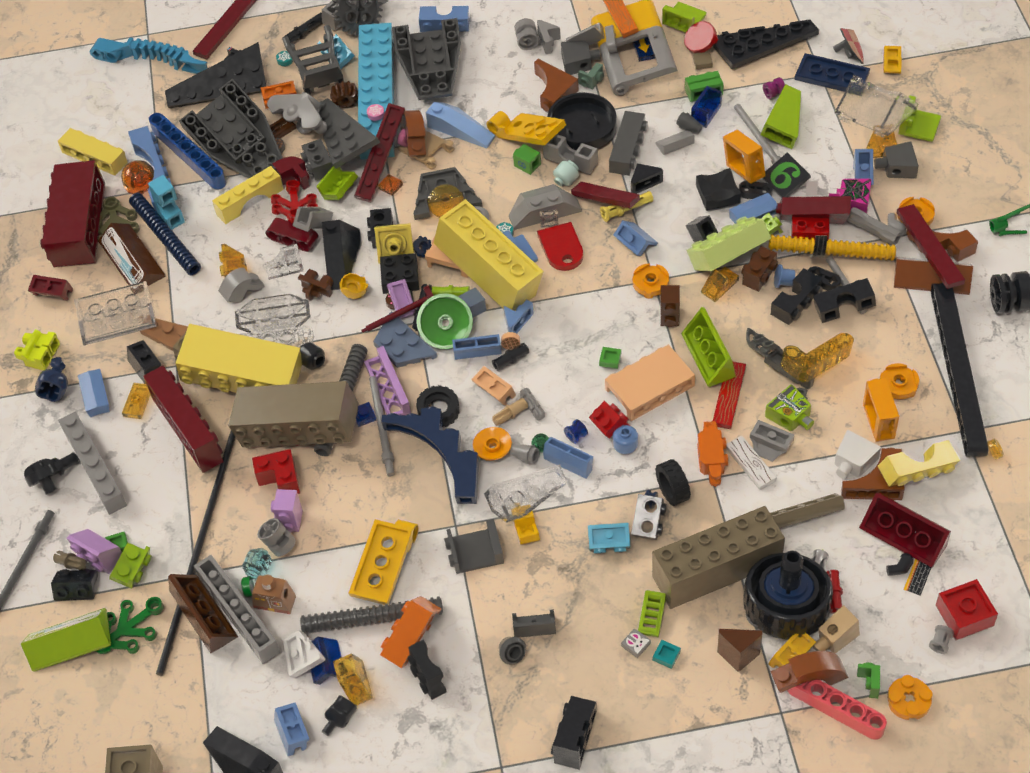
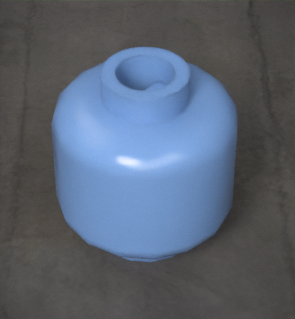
[613,425,638,454]

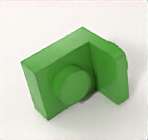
[857,662,880,699]

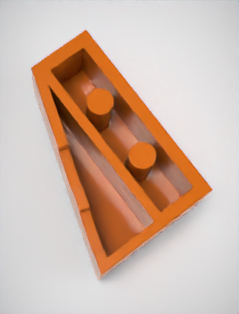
[380,596,442,668]

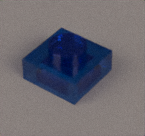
[356,402,376,427]

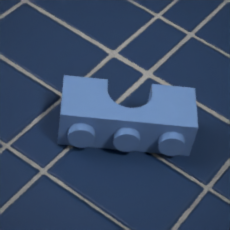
[419,6,470,32]

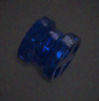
[564,419,588,444]

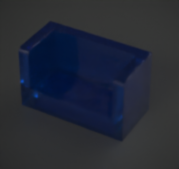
[691,86,722,128]

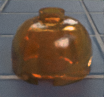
[121,160,154,194]

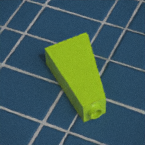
[760,84,801,149]

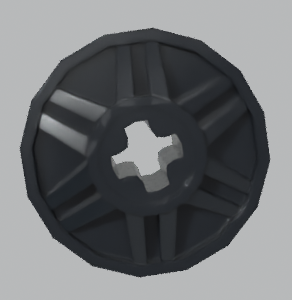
[990,271,1030,314]

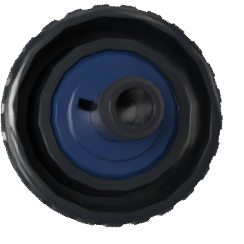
[743,551,833,640]

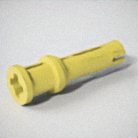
[600,191,653,222]

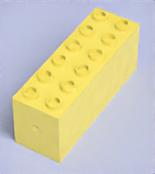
[434,199,544,311]
[176,324,302,393]

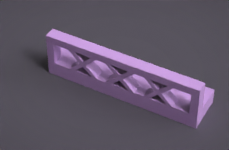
[364,346,411,415]

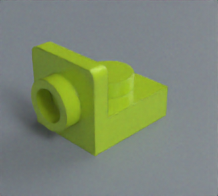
[762,213,783,235]

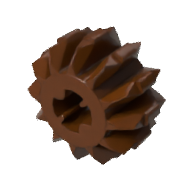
[330,81,358,108]

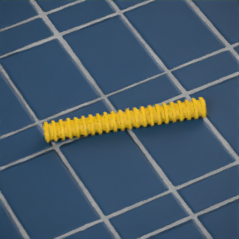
[768,234,896,261]

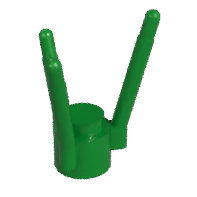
[989,204,1030,236]

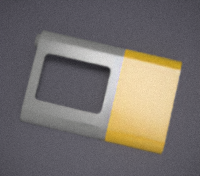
[591,0,678,95]

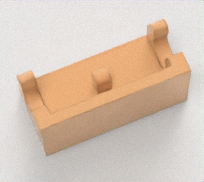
[471,366,516,405]

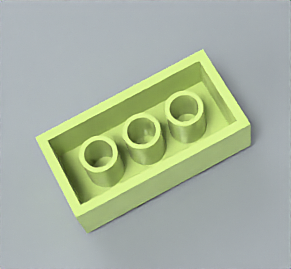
[686,216,771,271]

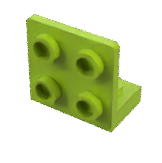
[662,2,707,33]
[898,95,941,142]

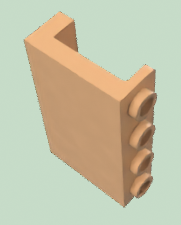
[605,344,695,421]

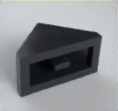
[631,163,663,194]

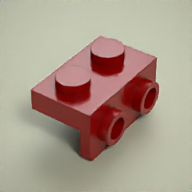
[589,400,630,439]

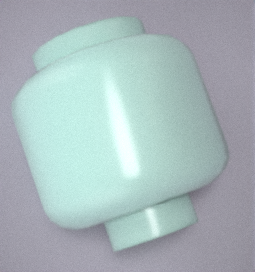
[553,160,579,187]

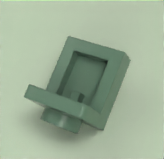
[578,63,604,90]

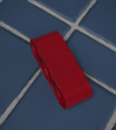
[265,218,319,252]

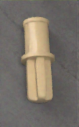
[492,398,528,426]

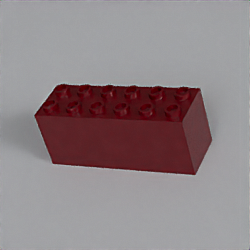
[40,160,105,267]

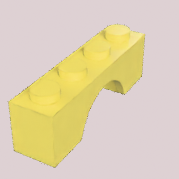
[212,166,284,224]
[878,440,960,487]

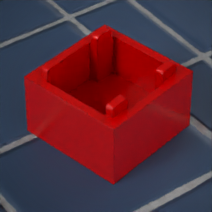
[936,579,998,640]

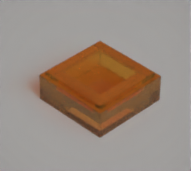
[378,174,403,196]

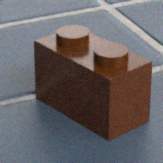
[660,285,680,327]

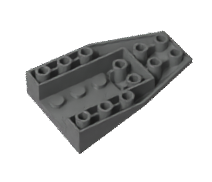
[179,79,283,179]

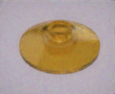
[428,184,464,218]

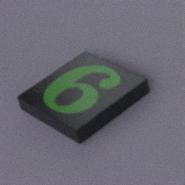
[762,152,811,198]

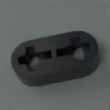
[739,181,773,199]
[808,266,841,291]

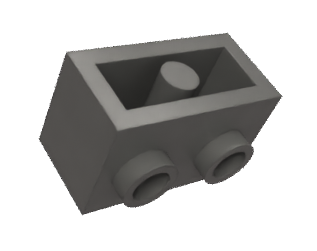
[300,139,333,180]

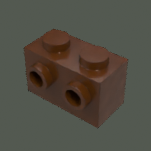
[741,246,778,292]

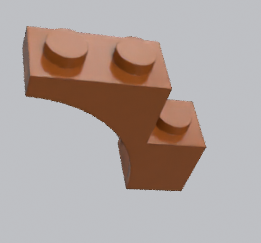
[907,230,978,262]

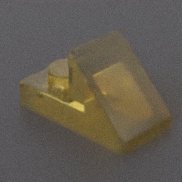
[701,267,739,302]

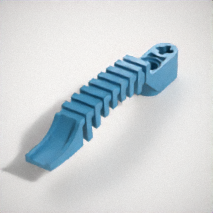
[90,37,207,74]

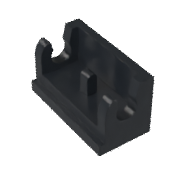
[127,340,161,384]

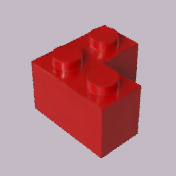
[252,449,300,494]

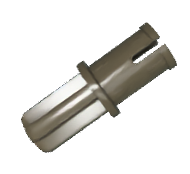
[53,551,87,570]

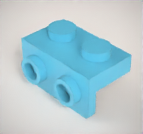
[317,34,355,69]
[588,523,630,554]

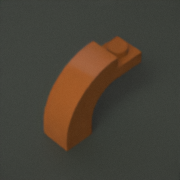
[400,110,426,157]
[770,651,849,693]

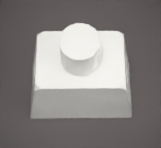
[834,430,881,479]

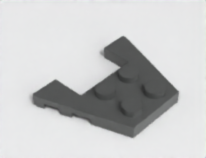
[413,167,482,220]

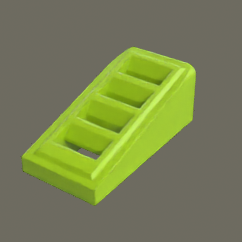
[638,590,666,638]

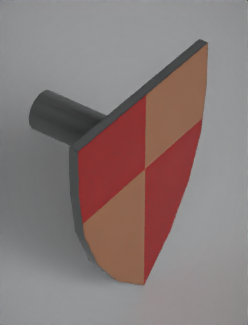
[833,28,864,64]

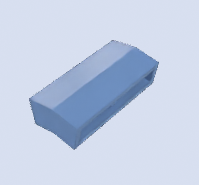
[729,193,777,224]
[452,334,501,360]
[78,369,110,417]
[543,437,594,479]

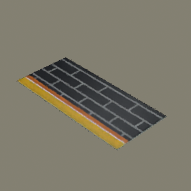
[903,559,931,596]

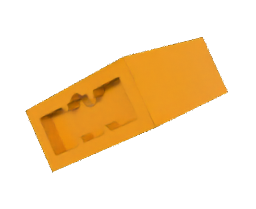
[723,130,765,183]
[863,378,899,442]

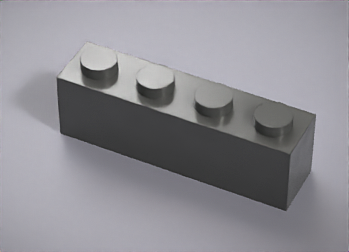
[609,111,648,176]

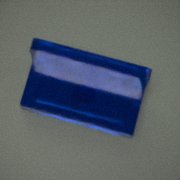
[310,636,346,685]

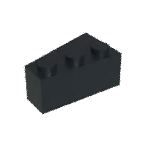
[551,696,597,770]

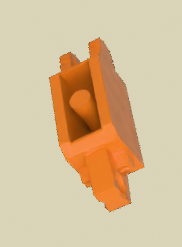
[697,421,728,487]

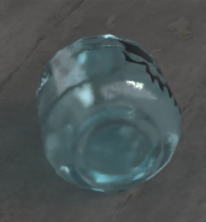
[242,548,272,579]

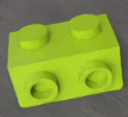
[316,166,358,200]

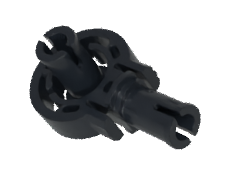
[24,452,79,495]

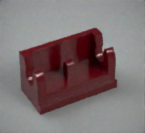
[28,275,73,301]

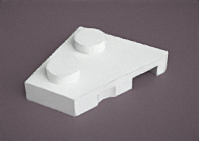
[283,630,325,678]

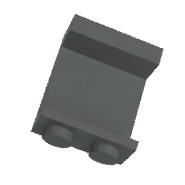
[444,519,504,574]

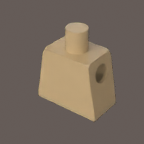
[813,605,860,653]

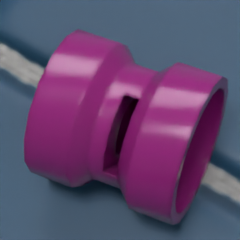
[762,77,785,99]

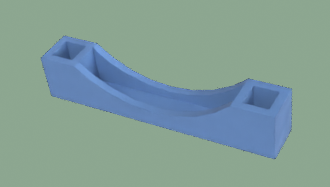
[128,126,171,213]

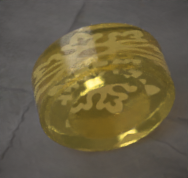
[987,438,1004,459]

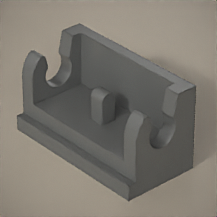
[512,609,556,638]

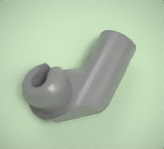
[888,213,907,236]

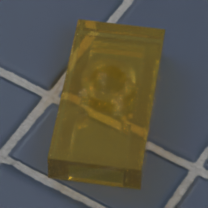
[122,383,150,419]

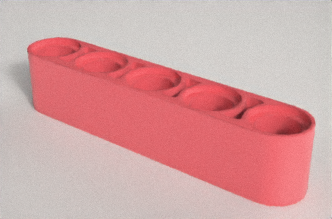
[787,680,887,740]

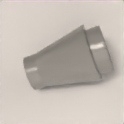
[509,444,540,464]

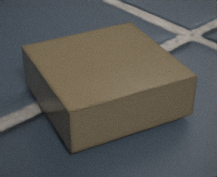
[693,51,713,69]

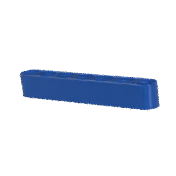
[149,113,226,190]

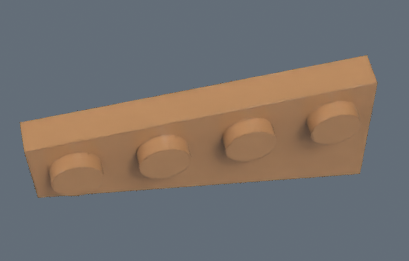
[140,316,188,351]

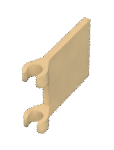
[398,130,454,170]

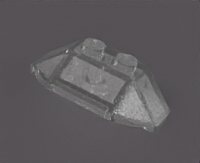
[235,294,311,337]

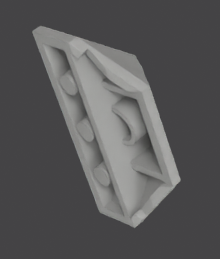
[509,184,582,230]

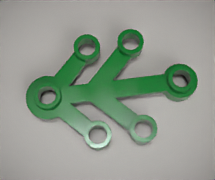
[95,597,164,654]

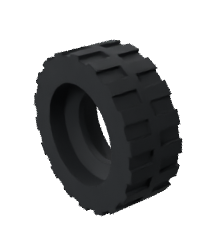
[416,385,460,427]
[655,459,691,506]

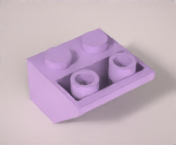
[67,529,122,574]

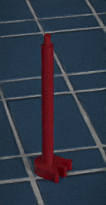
[361,285,434,333]

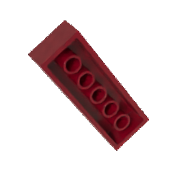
[143,365,223,473]

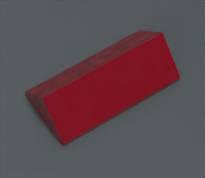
[859,492,951,568]

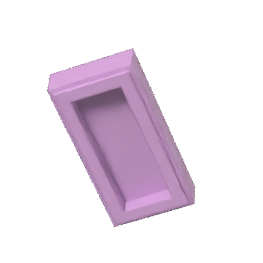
[387,279,416,319]

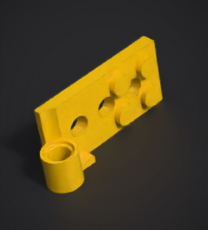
[486,111,566,146]
[348,519,419,605]

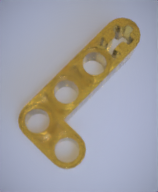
[780,333,854,382]

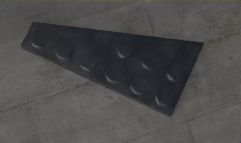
[713,19,819,70]
[165,42,266,108]

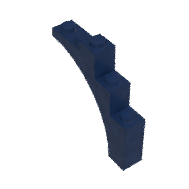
[381,406,479,504]

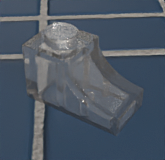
[264,244,304,280]

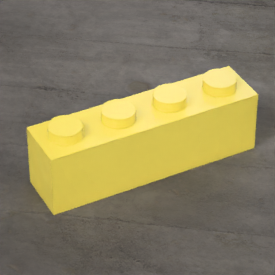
[58,128,128,176]

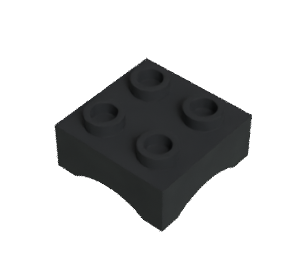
[696,168,741,211]
[380,253,419,294]
[407,639,447,700]

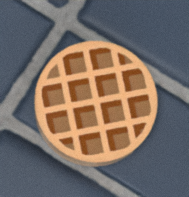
[501,332,520,350]

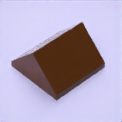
[717,629,762,672]

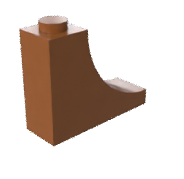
[534,58,579,112]
[841,447,905,500]

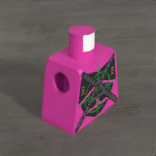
[829,179,871,213]

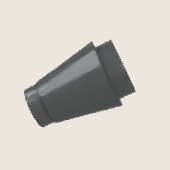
[676,112,703,134]

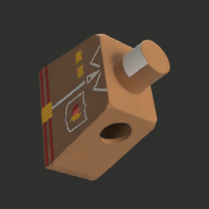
[252,575,296,614]

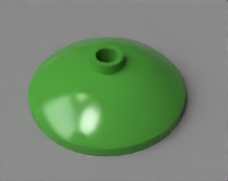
[417,293,473,350]

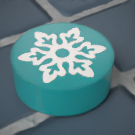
[276,51,293,66]
[496,222,514,236]

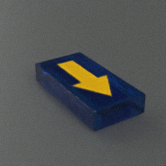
[632,37,655,62]

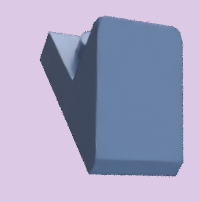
[853,149,874,185]
[504,299,534,333]

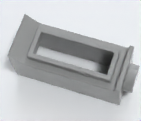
[293,207,334,232]

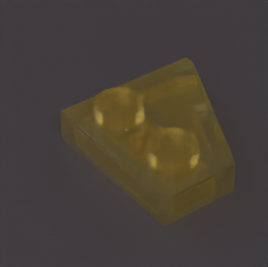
[866,125,897,158]

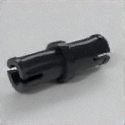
[492,343,529,371]

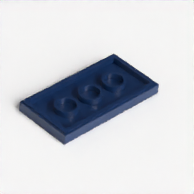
[794,53,870,95]

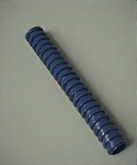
[129,193,201,275]

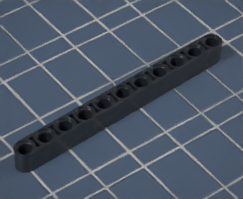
[931,283,988,457]

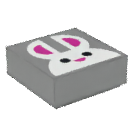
[621,628,651,658]

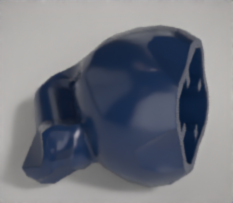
[34,357,68,402]

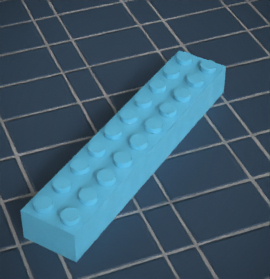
[358,23,395,160]

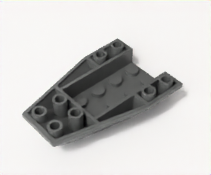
[392,18,461,100]

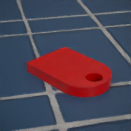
[537,222,583,271]

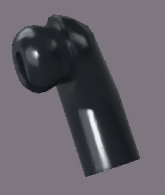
[886,553,914,576]

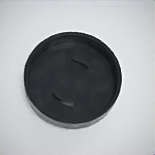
[547,92,617,150]

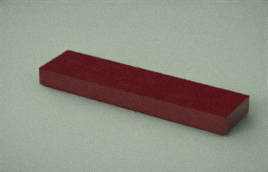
[571,182,640,209]

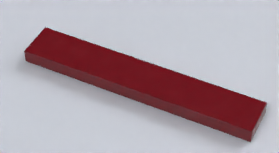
[193,0,257,60]
[354,103,405,203]
[897,204,965,289]

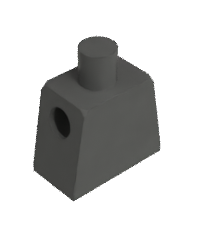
[561,41,600,75]
[874,141,919,178]

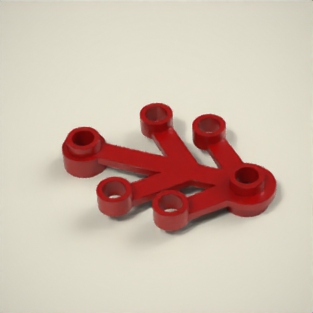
[271,180,318,224]

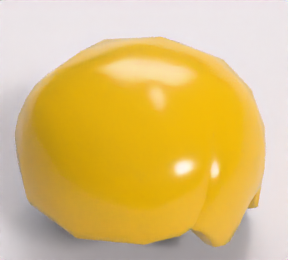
[339,273,368,299]

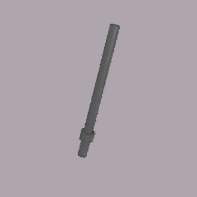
[0,510,55,610]

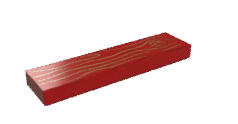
[713,361,746,429]

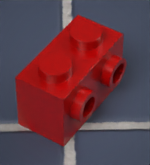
[791,217,829,241]

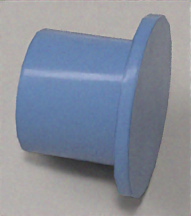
[774,264,795,288]

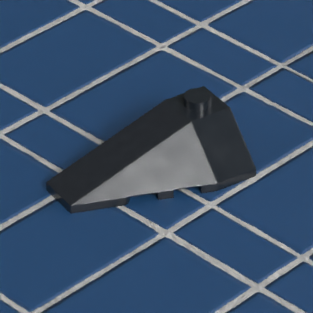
[322,220,361,290]
[203,726,283,773]

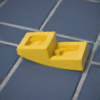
[883,46,902,74]
[511,506,540,545]

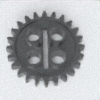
[331,0,383,36]

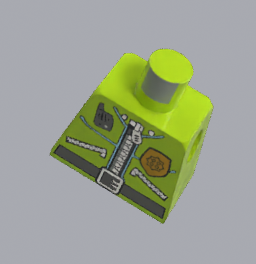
[765,384,814,431]

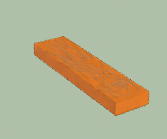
[603,0,639,38]

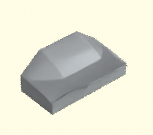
[750,420,794,462]

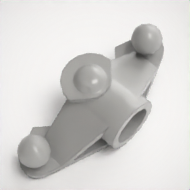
[267,92,327,134]

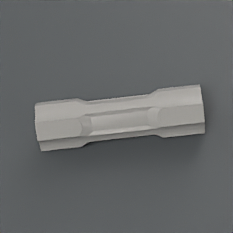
[846,207,902,245]

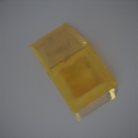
[219,244,247,277]
[333,653,373,706]

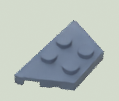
[373,311,437,368]

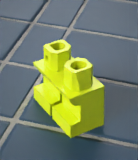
[14,329,60,370]

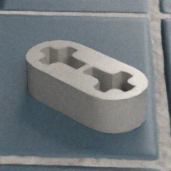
[605,25,618,54]

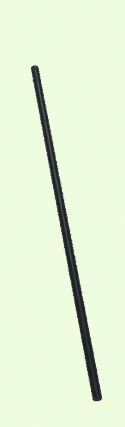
[156,431,236,676]

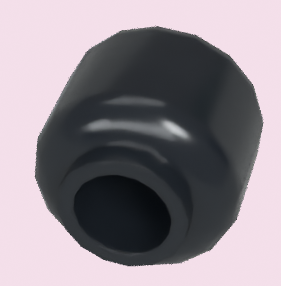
[299,342,325,370]

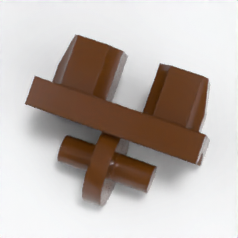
[298,269,333,301]

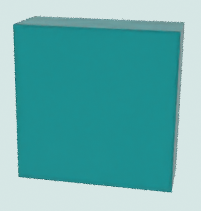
[652,640,681,669]

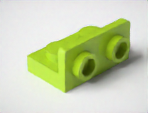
[109,542,152,589]

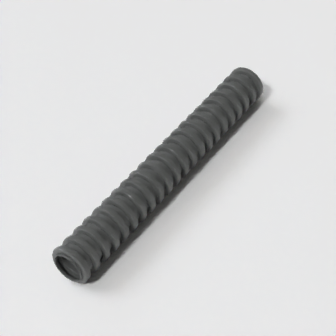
[314,344,368,456]
[300,596,443,634]

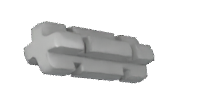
[520,388,545,420]

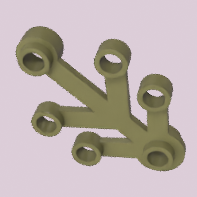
[97,197,140,240]

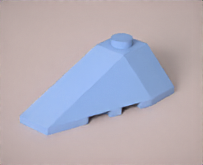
[426,102,495,149]

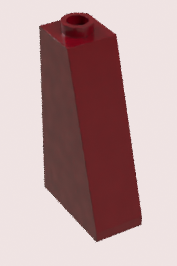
[776,196,851,225]

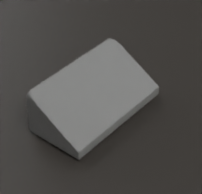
[655,130,695,155]

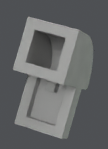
[218,268,264,302]

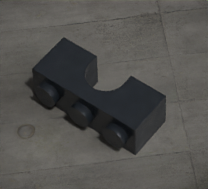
[770,268,823,325]
[813,278,876,323]

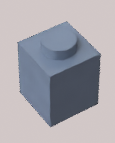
[458,287,486,317]

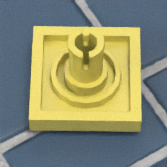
[374,223,414,263]

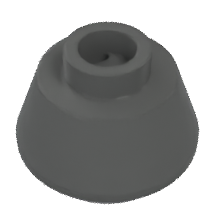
[499,637,526,665]

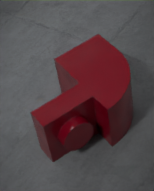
[272,156,310,190]

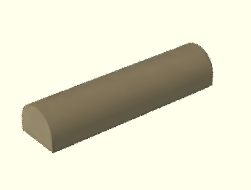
[770,493,845,529]

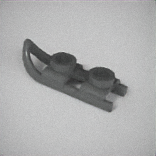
[746,328,783,360]

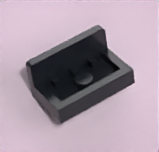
[51,568,98,601]

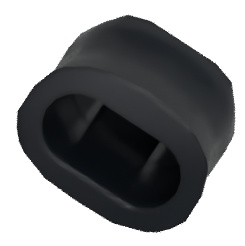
[322,695,357,736]

